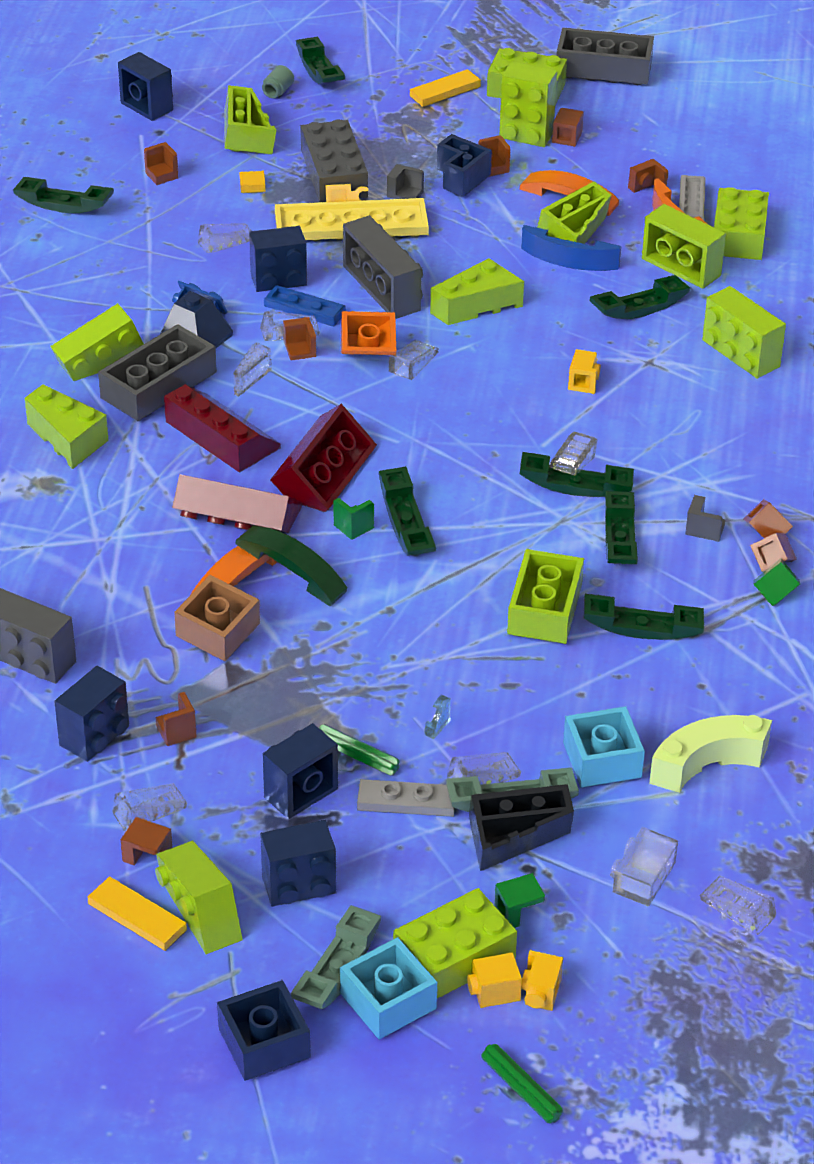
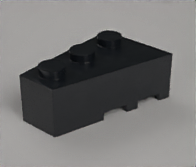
[469,784,574,871]

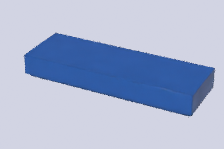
[264,285,346,327]

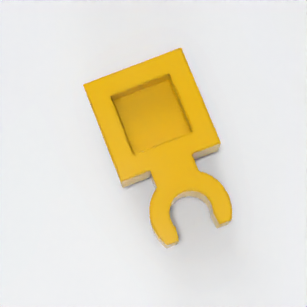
[325,184,368,202]

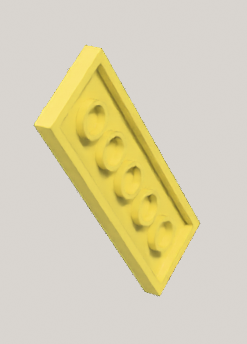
[275,198,429,241]

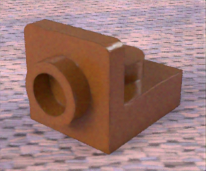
[628,159,668,193]

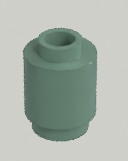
[262,65,294,98]

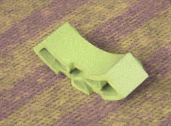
[649,715,772,793]

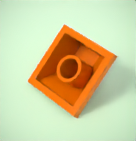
[341,311,396,355]

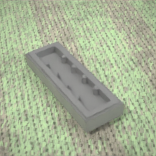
[679,175,705,220]
[357,779,455,817]

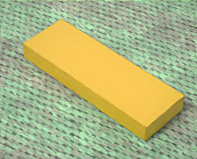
[410,69,481,107]
[87,876,187,951]

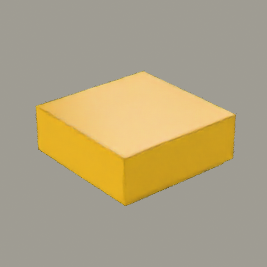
[239,171,266,193]

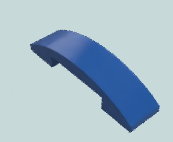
[521,225,621,271]

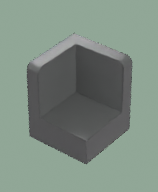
[387,164,424,199]
[685,495,725,542]

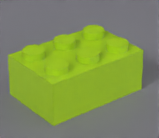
[487,48,567,106]
[499,61,557,147]
[714,187,769,260]
[642,204,726,289]
[702,286,786,379]
[507,549,584,644]
[393,888,517,999]

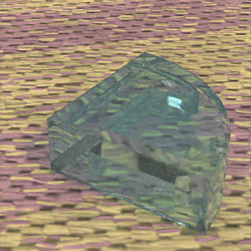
[424,694,451,739]

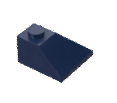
[160,291,233,348]

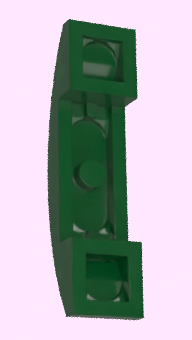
[296,36,345,84]
[13,177,114,213]
[589,275,690,319]
[519,452,634,497]
[378,466,436,556]
[605,491,638,564]
[235,526,347,606]
[584,593,704,640]

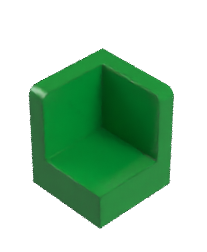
[333,498,374,540]
[753,558,800,606]
[494,873,545,928]

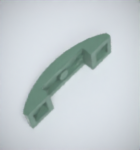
[446,768,579,812]
[291,905,381,1009]

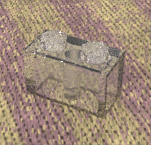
[610,827,678,907]

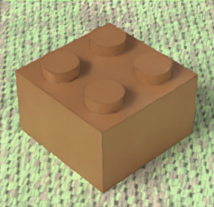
[174,575,260,661]

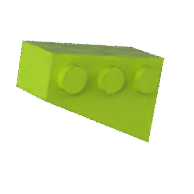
[224,85,277,154]
[537,181,611,244]
[430,258,524,325]
[50,303,144,381]
[25,384,109,469]
[155,840,243,954]

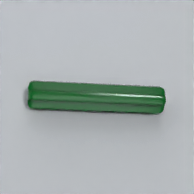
[319,724,400,776]
[481,1044,563,1124]

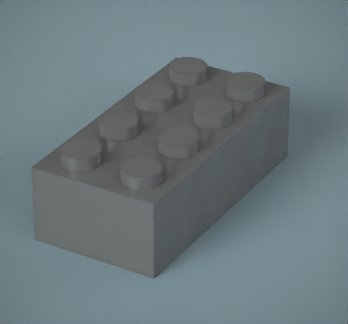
[556,27,654,85]
[300,119,368,202]
[343,215,423,319]
[98,324,217,421]
[0,588,76,684]

